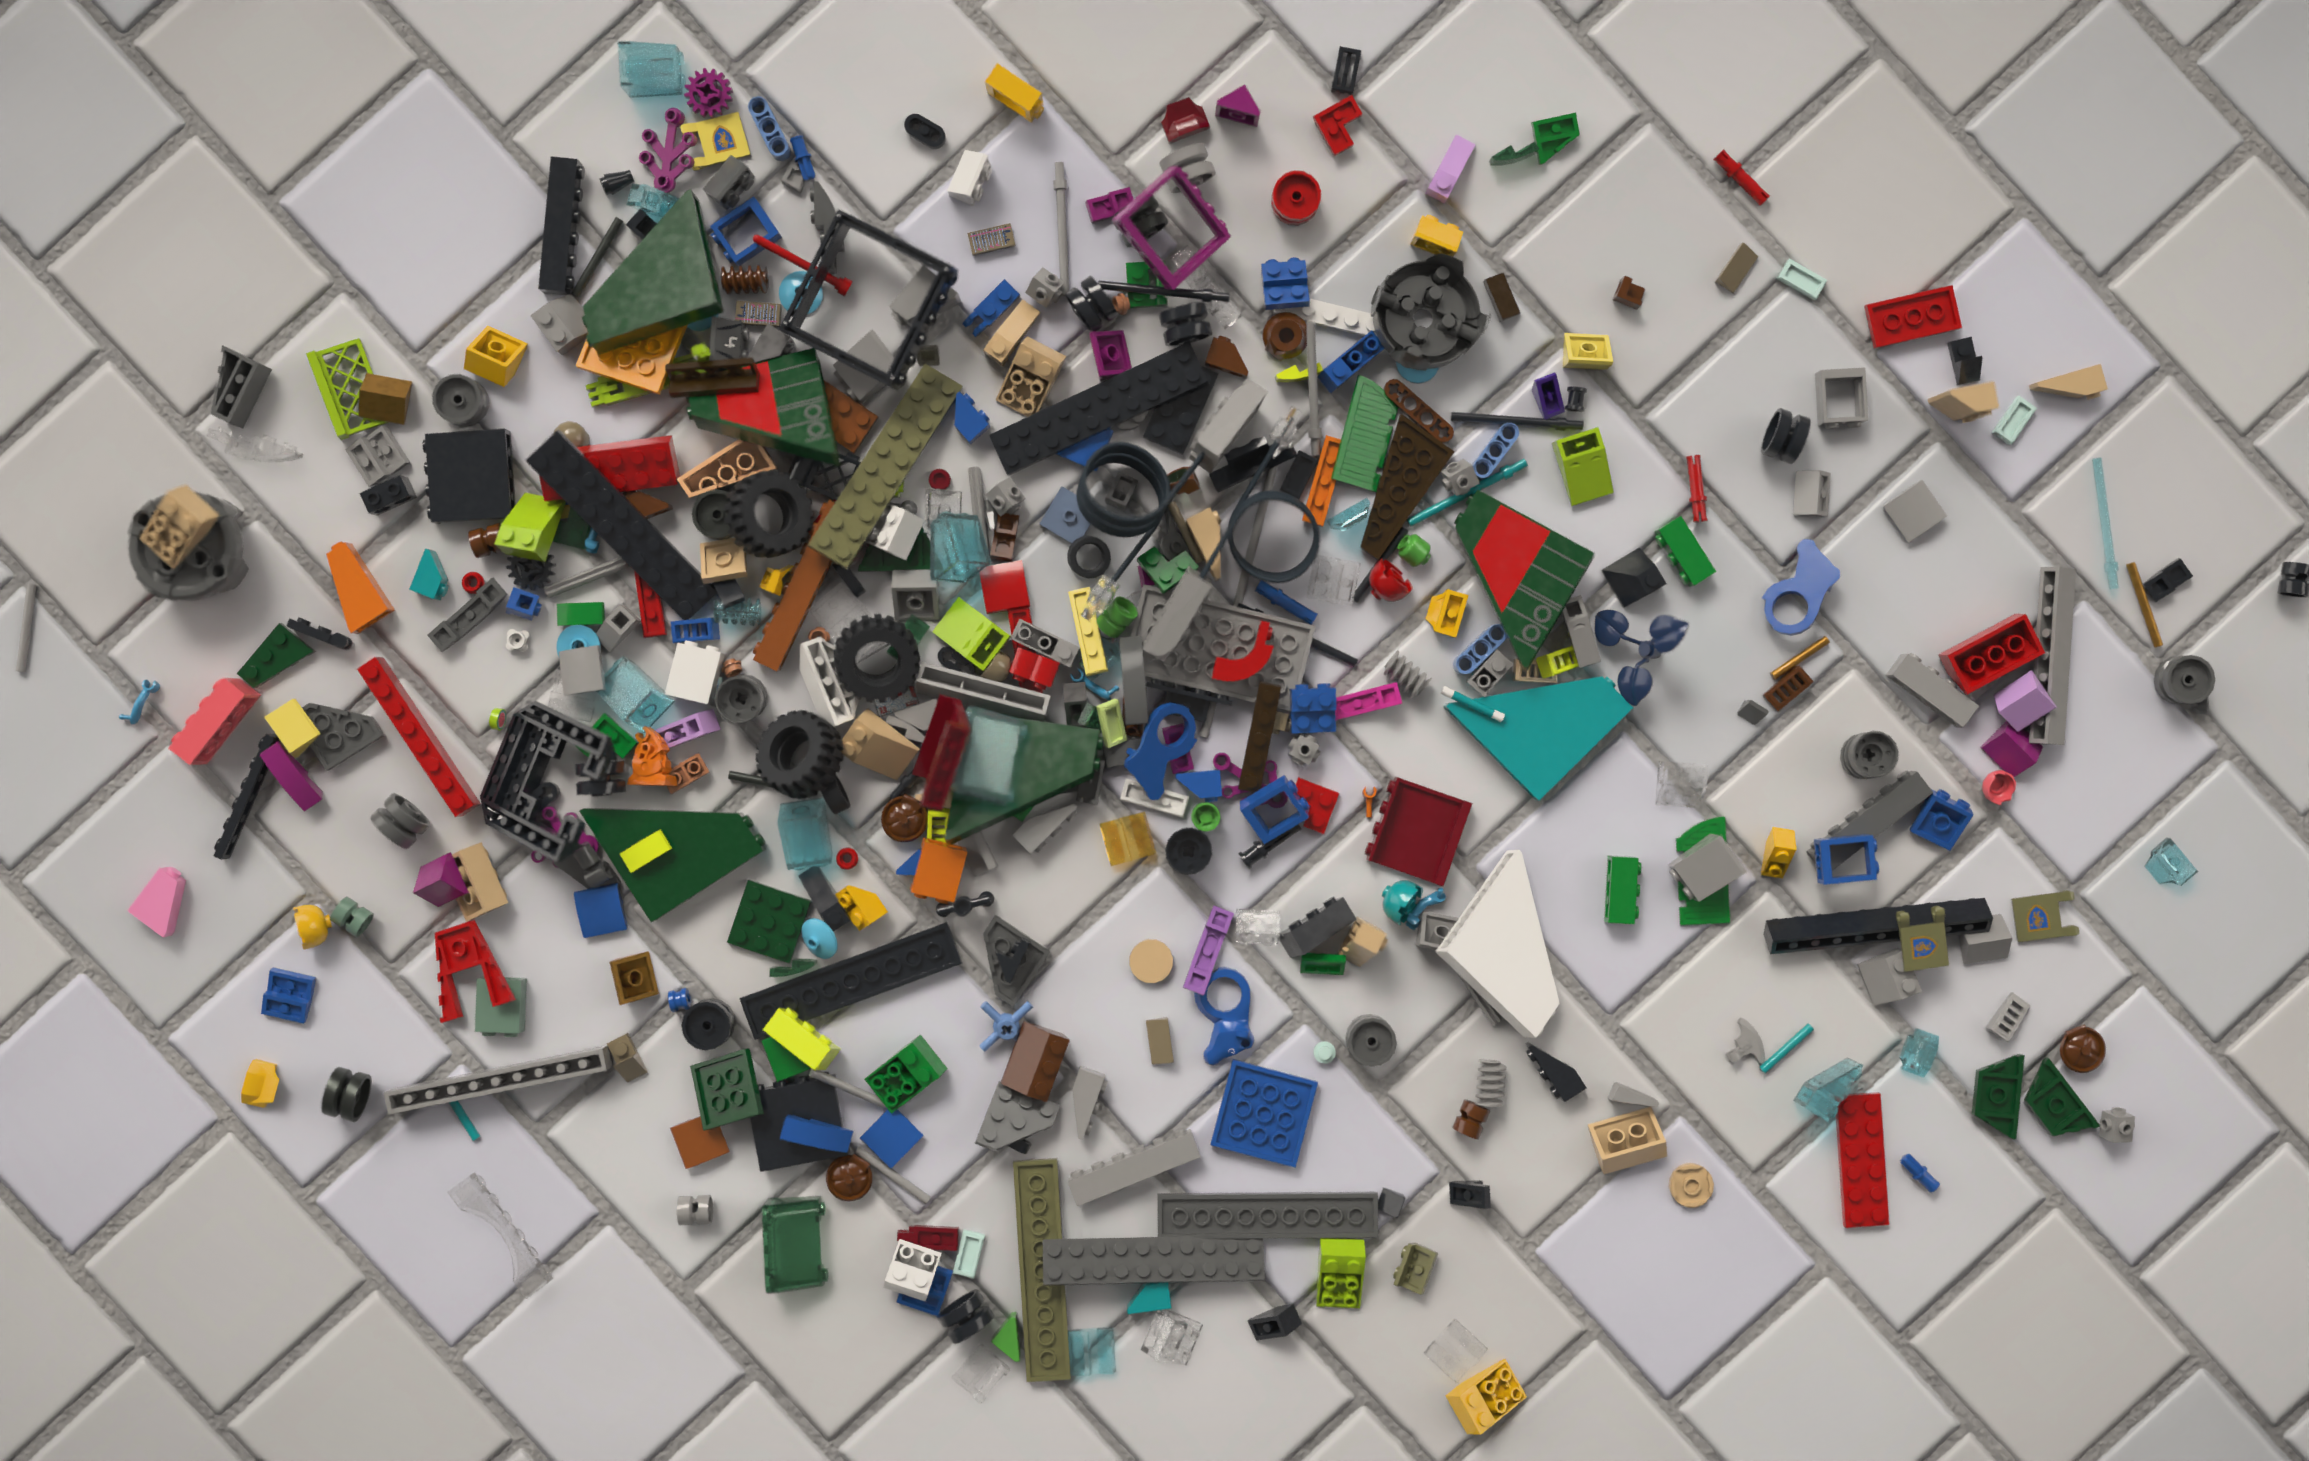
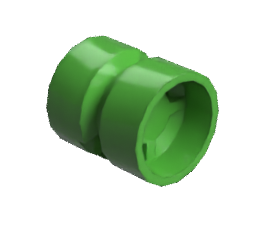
[1097,596,1138,638]
[1191,802,1220,831]

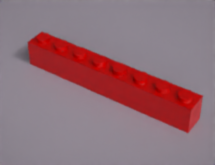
[357,657,481,817]

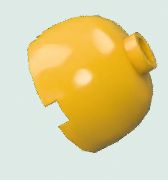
[293,905,332,950]

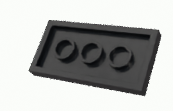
[1143,366,1219,455]

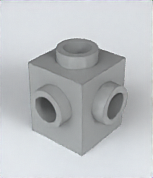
[1025,267,1065,308]
[1441,459,1479,496]
[985,477,1026,517]
[1287,733,1321,766]
[2099,1107,2135,1143]

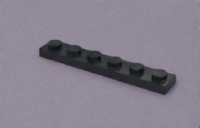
[213,734,281,860]

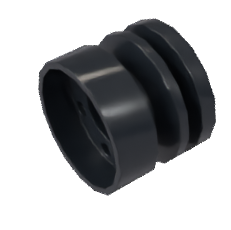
[1165,828,1212,875]

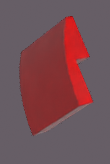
[979,560,1030,614]

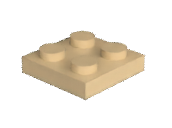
[700,538,747,584]

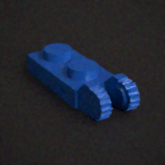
[963,279,1020,337]

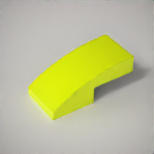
[1275,363,1323,382]
[620,829,672,873]

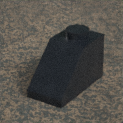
[1247,1304,1302,1341]

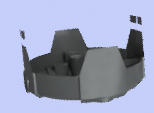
[1371,253,1491,371]
[128,491,249,601]

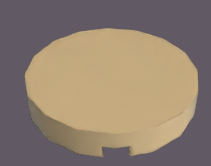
[1129,939,1173,983]
[1669,1163,1714,1208]

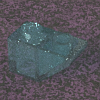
[627,184,680,218]

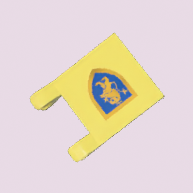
[680,112,750,171]

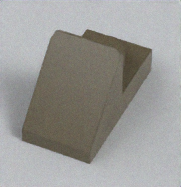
[607,1033,648,1082]

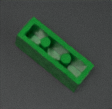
[1654,516,1716,587]
[1604,855,1642,924]

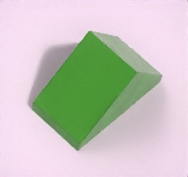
[991,1312,1021,1362]

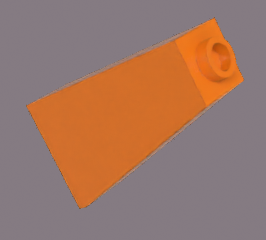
[326,541,395,634]

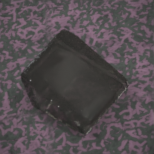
[917,345,940,366]

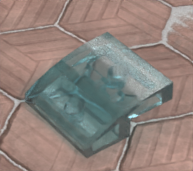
[1068,1328,1116,1376]

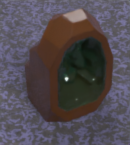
[1167,467,1201,494]

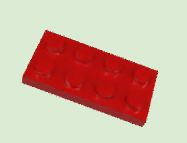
[1864,285,1962,349]

